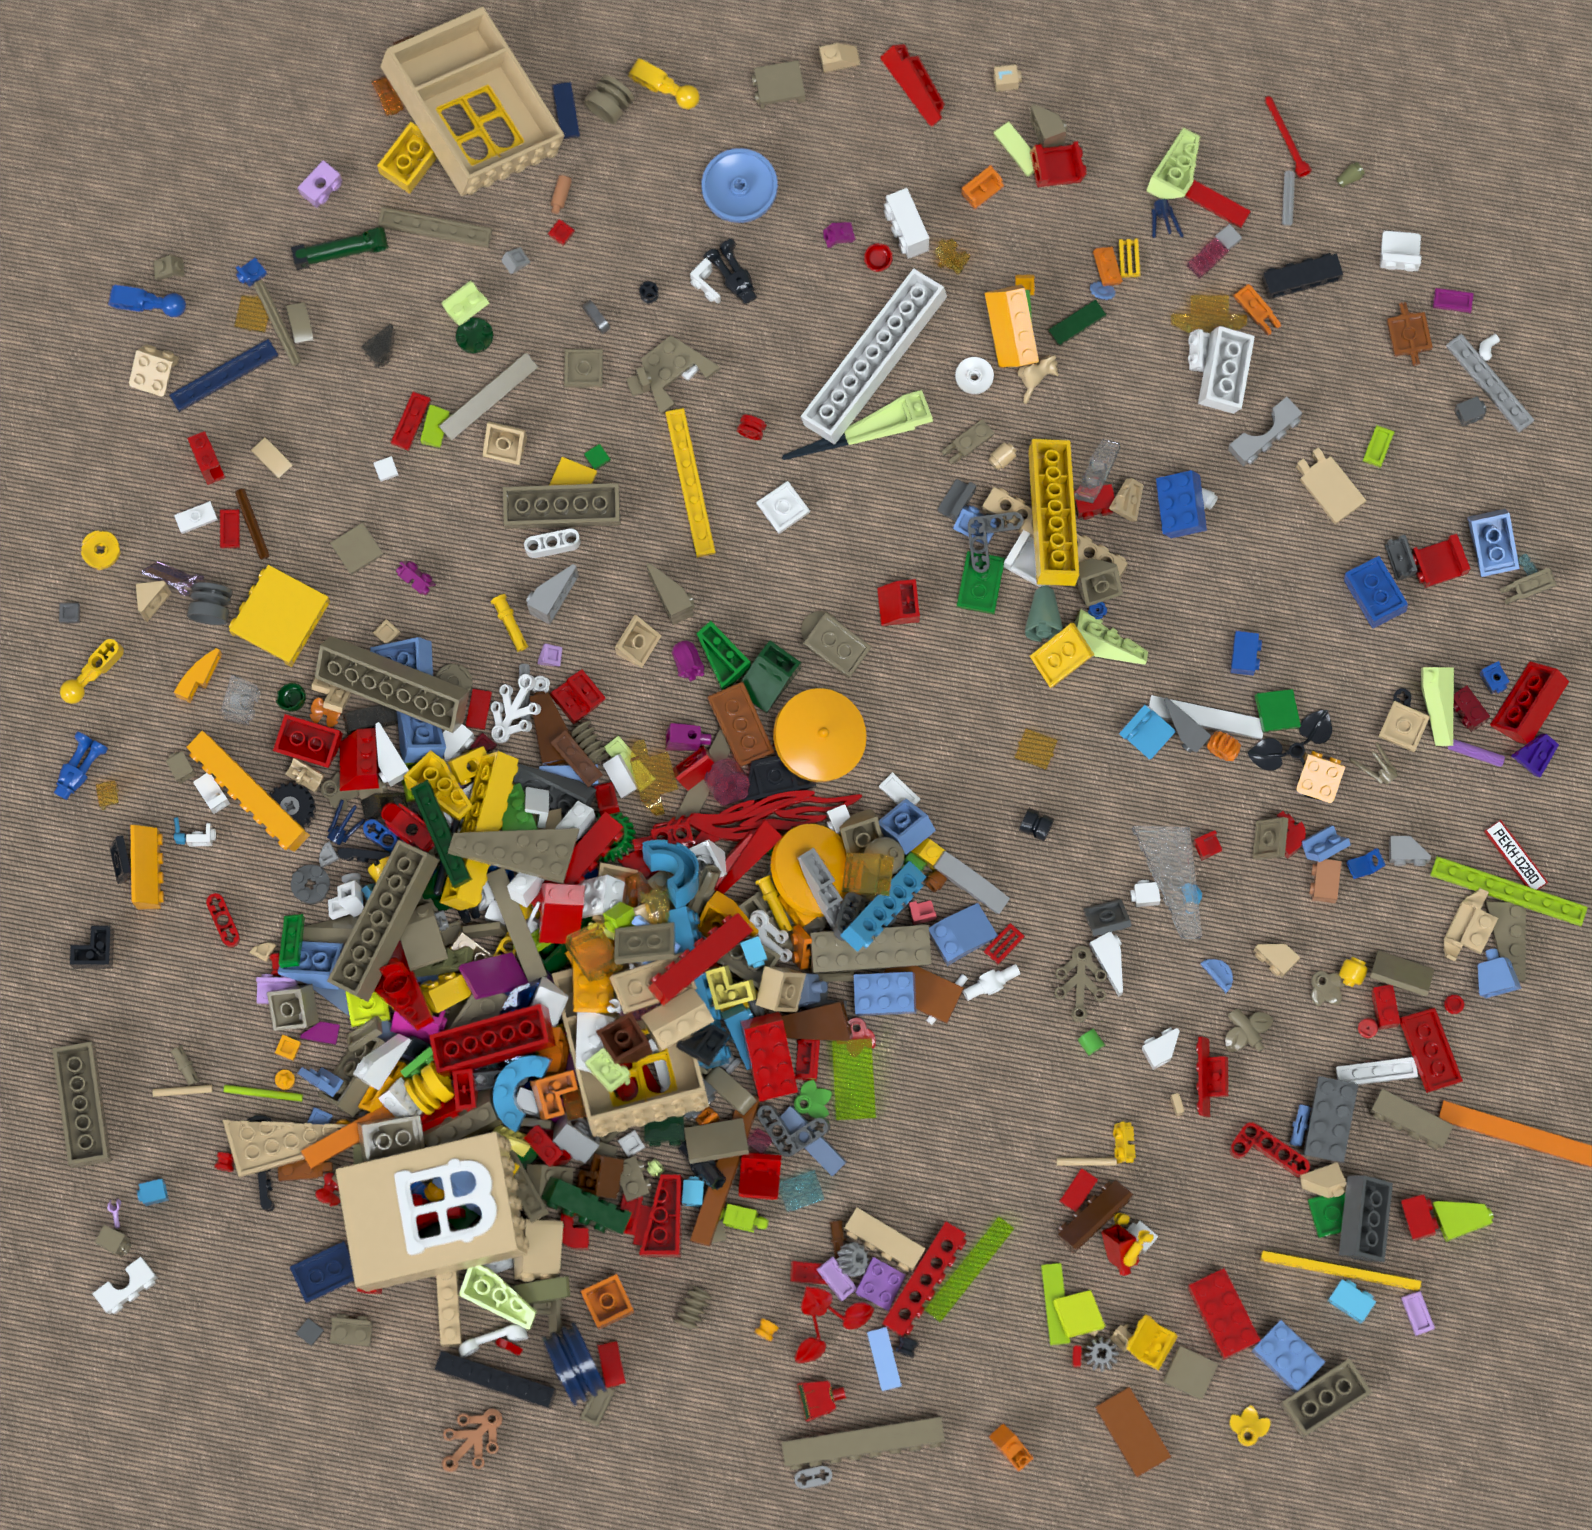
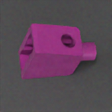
[665,723,711,751]

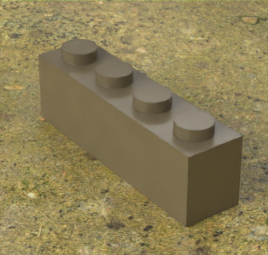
[1370,1089,1454,1150]

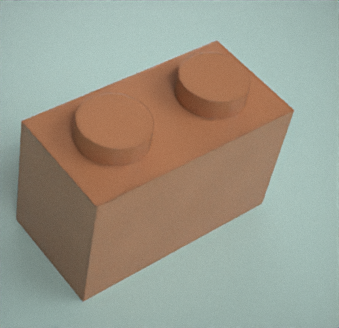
[1309,859,1342,903]

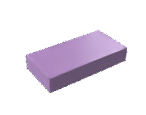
[816,1257,857,1301]
[1401,1291,1435,1336]

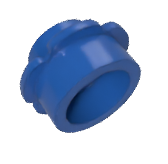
[1088,602,1107,619]

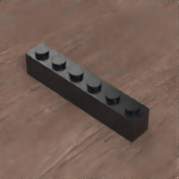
[434,1351,556,1410]

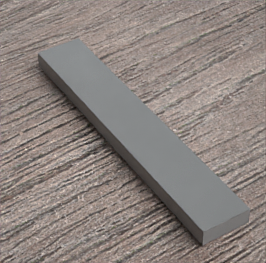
[1446,333,1535,433]

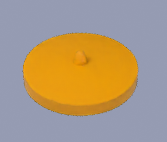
[773,688,867,782]
[771,824,859,917]

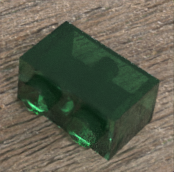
[644,1116,685,1147]

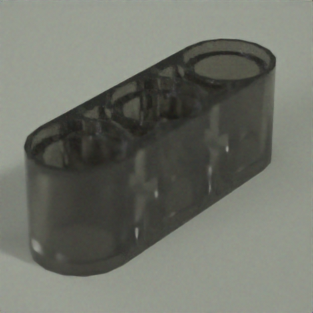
[343,704,398,735]

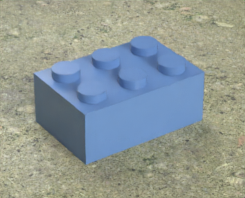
[854,972,916,1016]
[1252,1320,1325,1393]

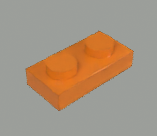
[1093,247,1123,286]

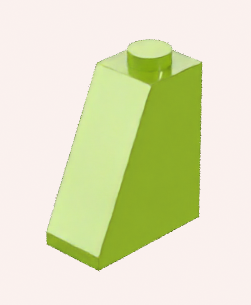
[1432,1201,1494,1242]

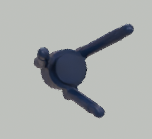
[1151,199,1184,238]
[327,800,365,845]

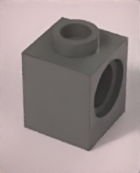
[1454,396,1487,427]

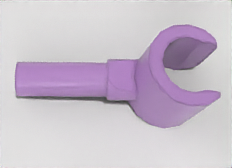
[108,1199,121,1228]

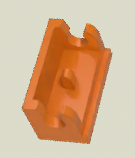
[961,165,1004,209]

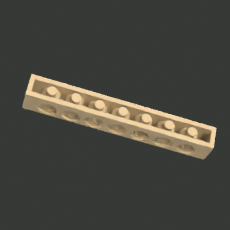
[982,487,1128,579]

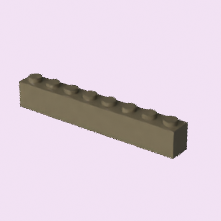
[781,1417,945,1471]

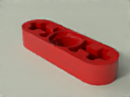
[206,893,240,947]

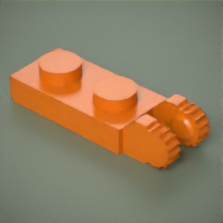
[1234,284,1281,336]

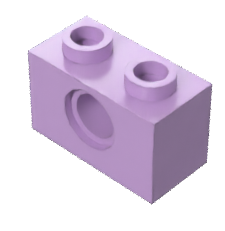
[298,161,342,208]

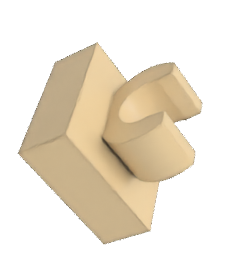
[1110,1324,1135,1352]

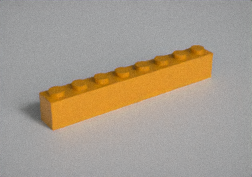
[186,731,310,852]

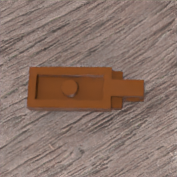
[278,1159,333,1182]

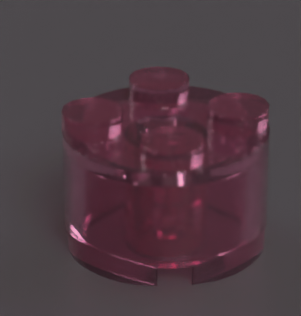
[704,759,750,806]

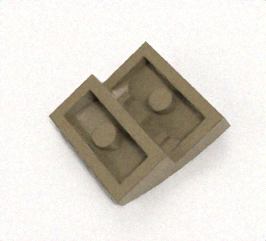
[1163,1346,1218,1401]

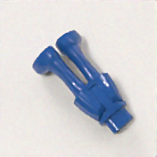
[54,731,108,800]

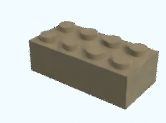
[1280,1358,1372,1438]

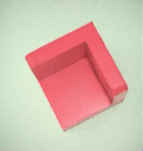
[909,901,937,925]

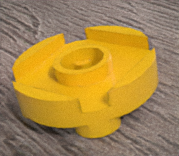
[81,531,121,570]

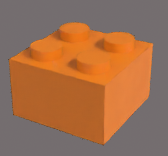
[581,1274,635,1330]

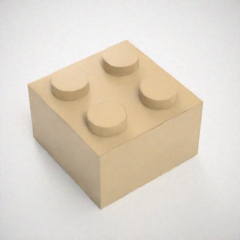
[756,966,806,1012]

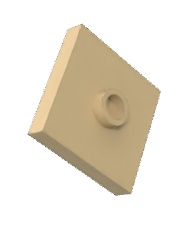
[1378,701,1430,752]

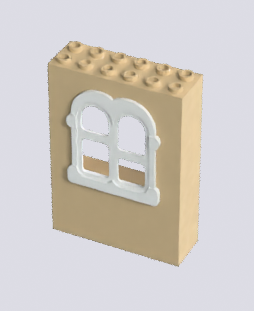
[336,1132,529,1292]

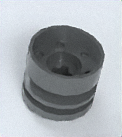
[187,582,233,625]

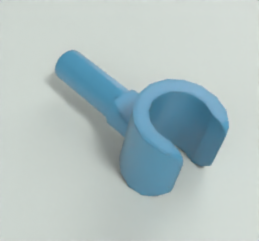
[174,817,186,845]

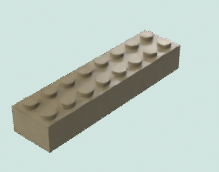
[315,636,469,733]
[327,840,439,1002]

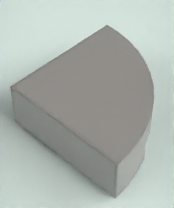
[319,841,339,868]

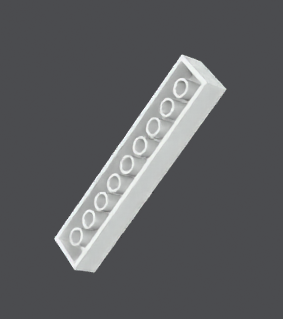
[801,268,947,445]

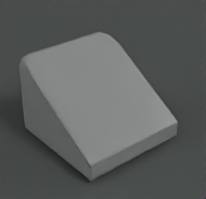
[501,247,530,274]

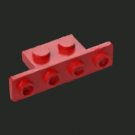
[1196,1036,1229,1118]

